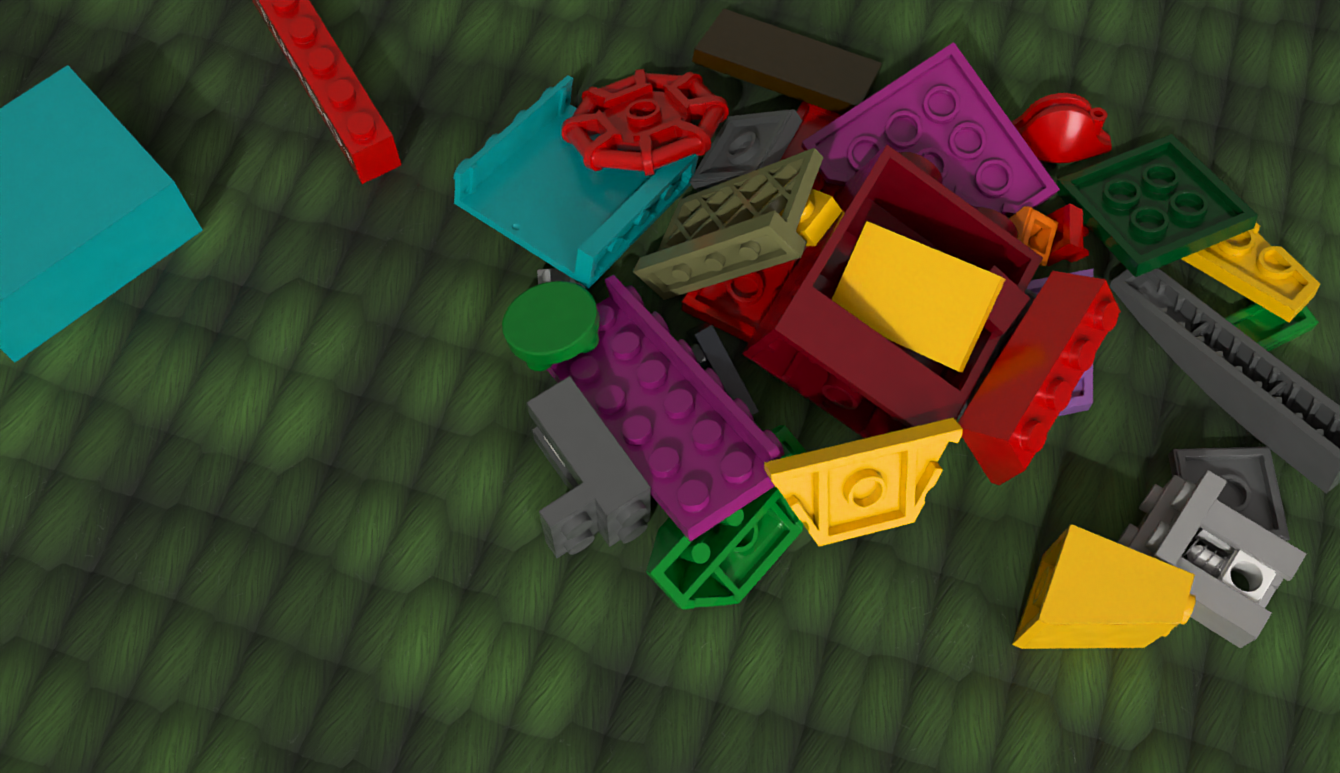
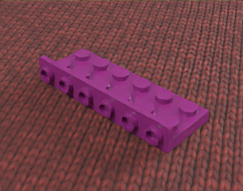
[547,275,784,542]

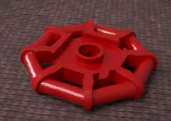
[561,69,729,176]

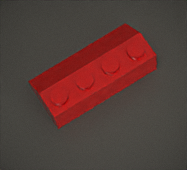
[958,271,1120,486]

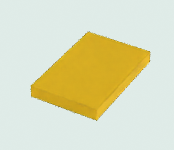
[832,221,1006,372]

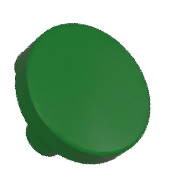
[502,281,600,372]

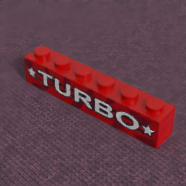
[252,0,402,184]

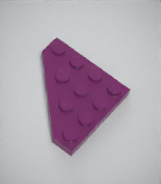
[801,42,1060,218]

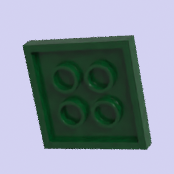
[1057,134,1258,277]

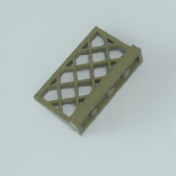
[633,148,823,300]

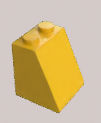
[1012,524,1196,649]

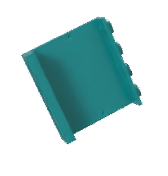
[453,75,698,289]

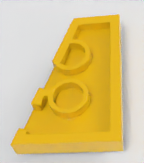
[1181,222,1320,323]

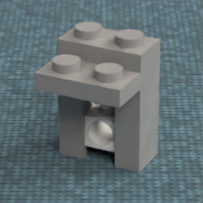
[1116,470,1306,648]

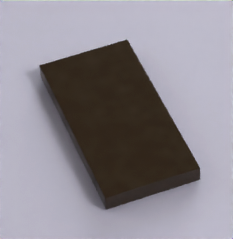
[692,8,882,115]

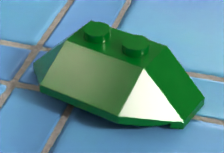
[646,425,807,609]

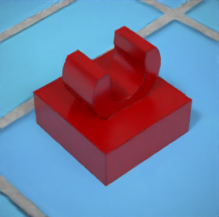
[1046,203,1089,266]

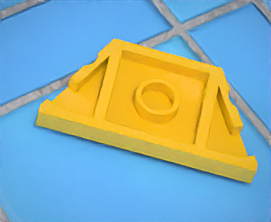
[764,418,963,547]

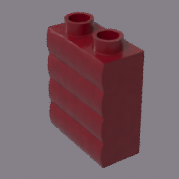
[742,145,1043,439]

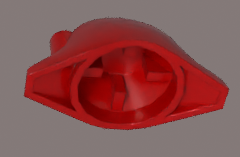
[1011,93,1112,163]

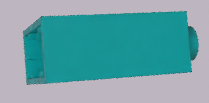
[0,65,203,363]

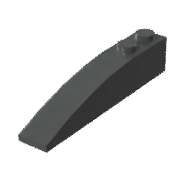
[1110,268,1340,494]

